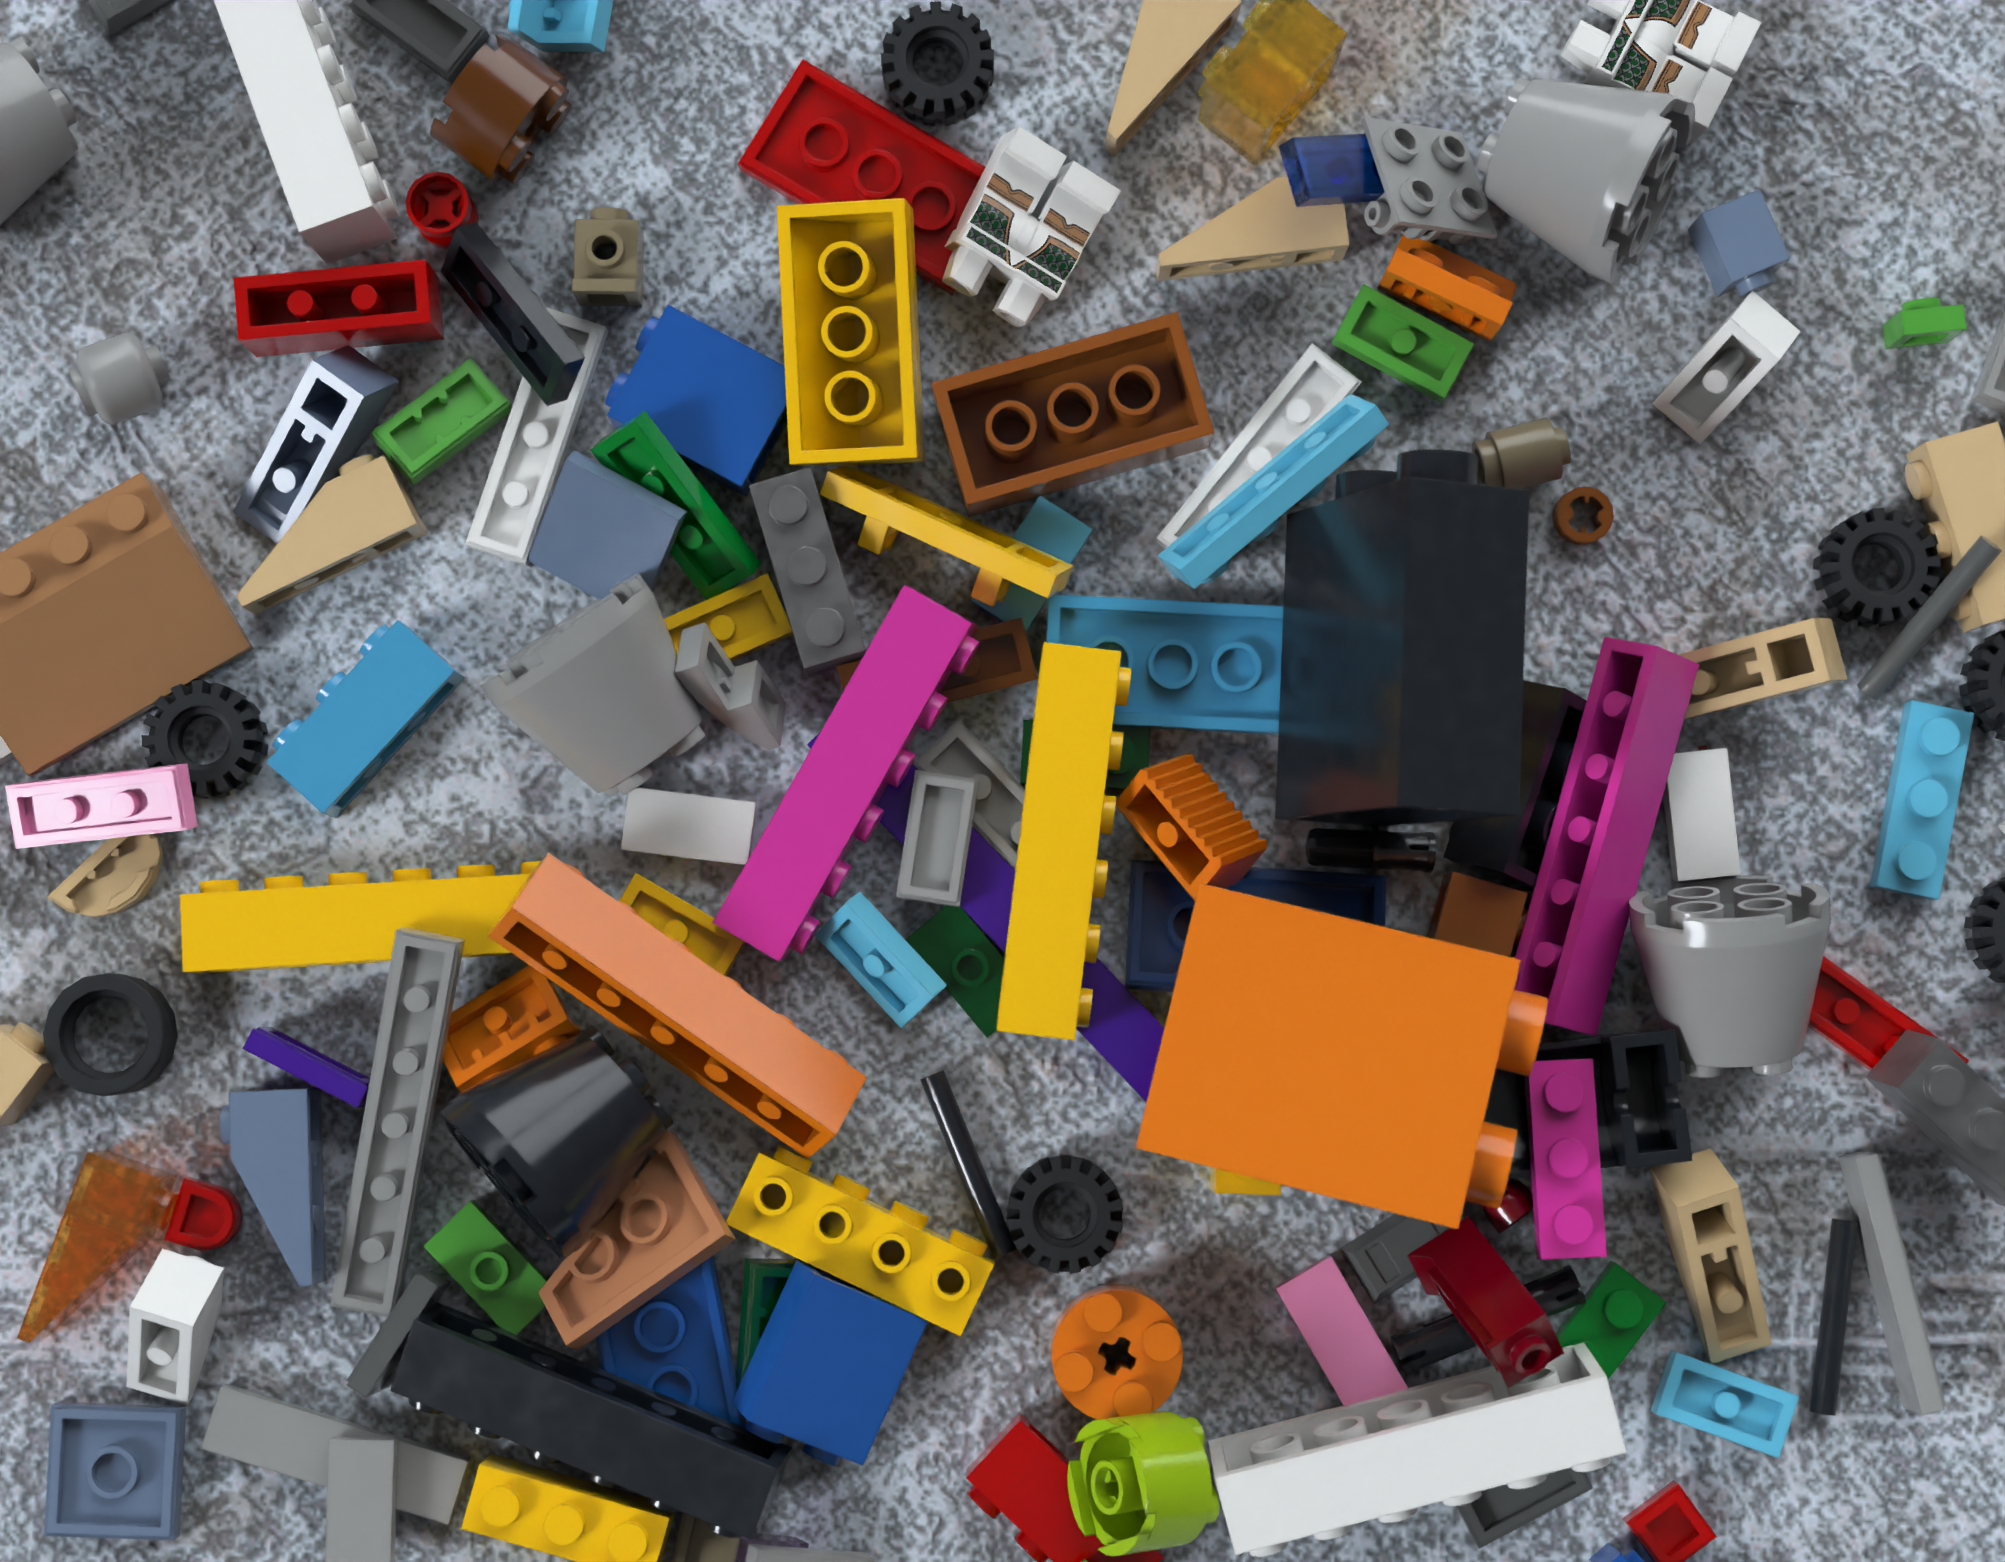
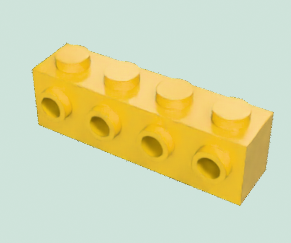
[726,1145,994,1336]

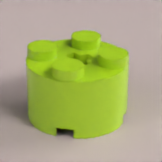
[1067,1411,1220,1556]

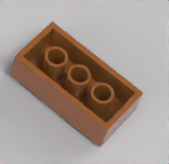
[931,311,1214,518]

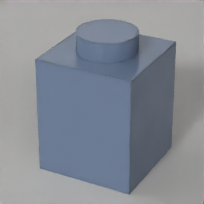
[1688,189,1790,298]

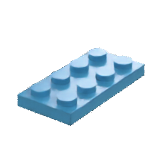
[1046,594,1283,735]

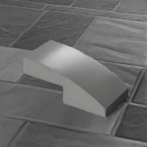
[674,622,786,750]

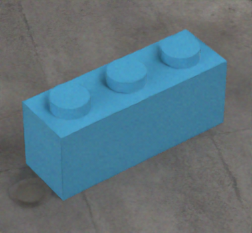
[266,620,465,818]

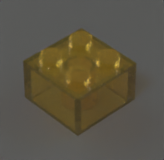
[1198,0,1347,166]

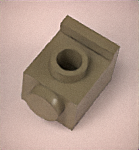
[572,207,644,306]

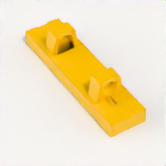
[819,465,1074,607]

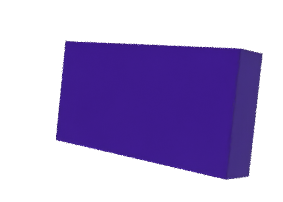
[242,1027,370,1108]

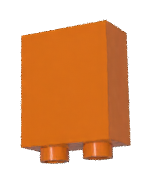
[1136,883,1548,1229]

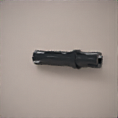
[1390,1265,1586,1376]

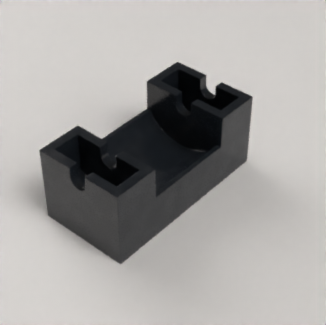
[1484,1029,1693,1179]

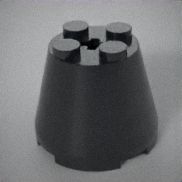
[437,1025,674,1259]

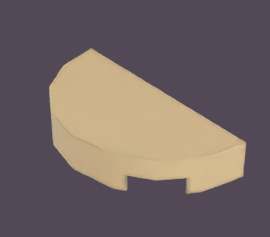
[47,833,163,917]

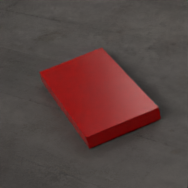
[738,59,985,296]

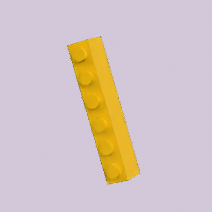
[996,642,1131,1040]
[180,861,541,973]

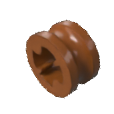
[1552,486,1614,545]

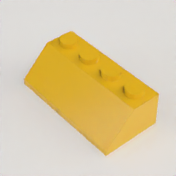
[776,198,925,465]

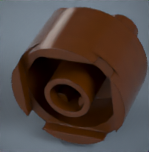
[430,32,572,185]

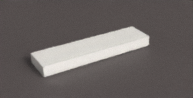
[465,307,609,567]
[1156,343,1362,549]

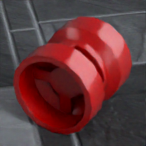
[405,171,479,250]

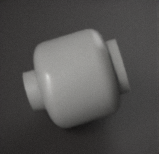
[69,332,171,425]

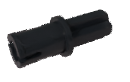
[1305,824,1436,875]

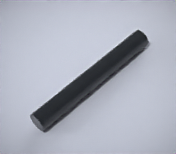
[920,1070,1017,1259]
[1809,1218,1858,1416]

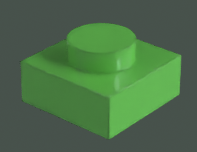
[1882,298,1967,349]

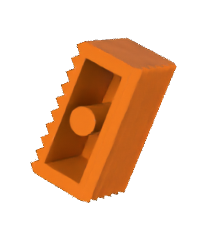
[1115,754,1267,901]

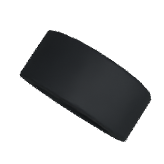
[43,973,178,1096]

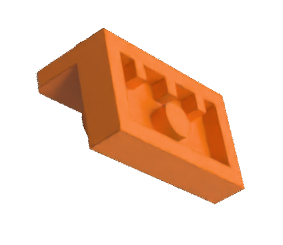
[1377,235,1517,342]
[443,965,583,1091]

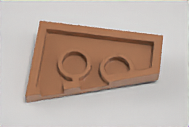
[538,1129,735,1351]

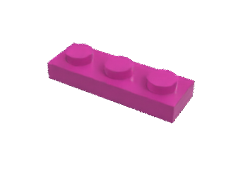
[1524,1059,1607,1260]

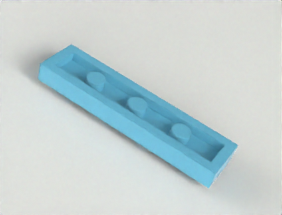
[1158,394,1389,589]

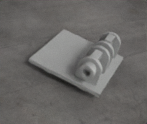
[1361,117,1498,245]

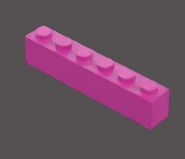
[712,585,980,962]
[1514,637,1699,1036]

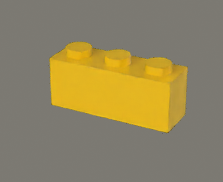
[461,1454,675,1562]

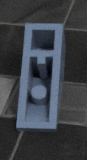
[233,345,399,543]
[220,1088,326,1286]

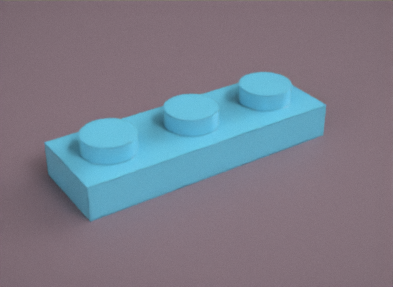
[1870,700,1974,900]

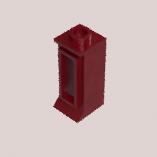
[1407,1217,1564,1389]

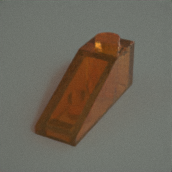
[17,1150,178,1343]

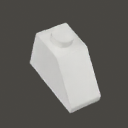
[1652,291,1801,444]
[126,1249,224,1406]

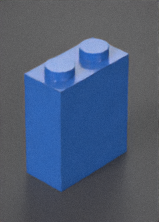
[605,304,787,497]
[731,1260,928,1466]

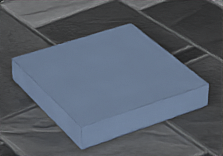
[527,451,687,599]
[44,1402,187,1540]

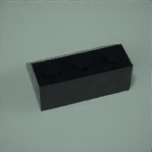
[1443,680,1587,893]

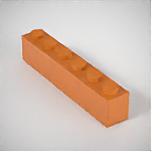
[488,853,867,1159]

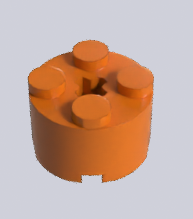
[1050,1284,1183,1420]

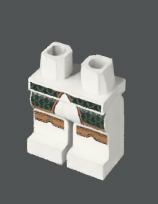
[1561,0,1762,145]
[942,126,1121,327]

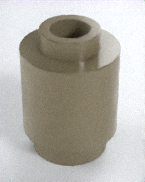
[1472,417,1571,489]

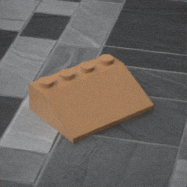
[0,472,254,777]

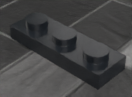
[440,222,585,406]

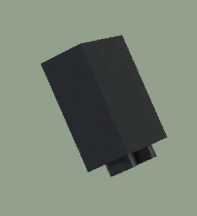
[1275,449,1529,827]

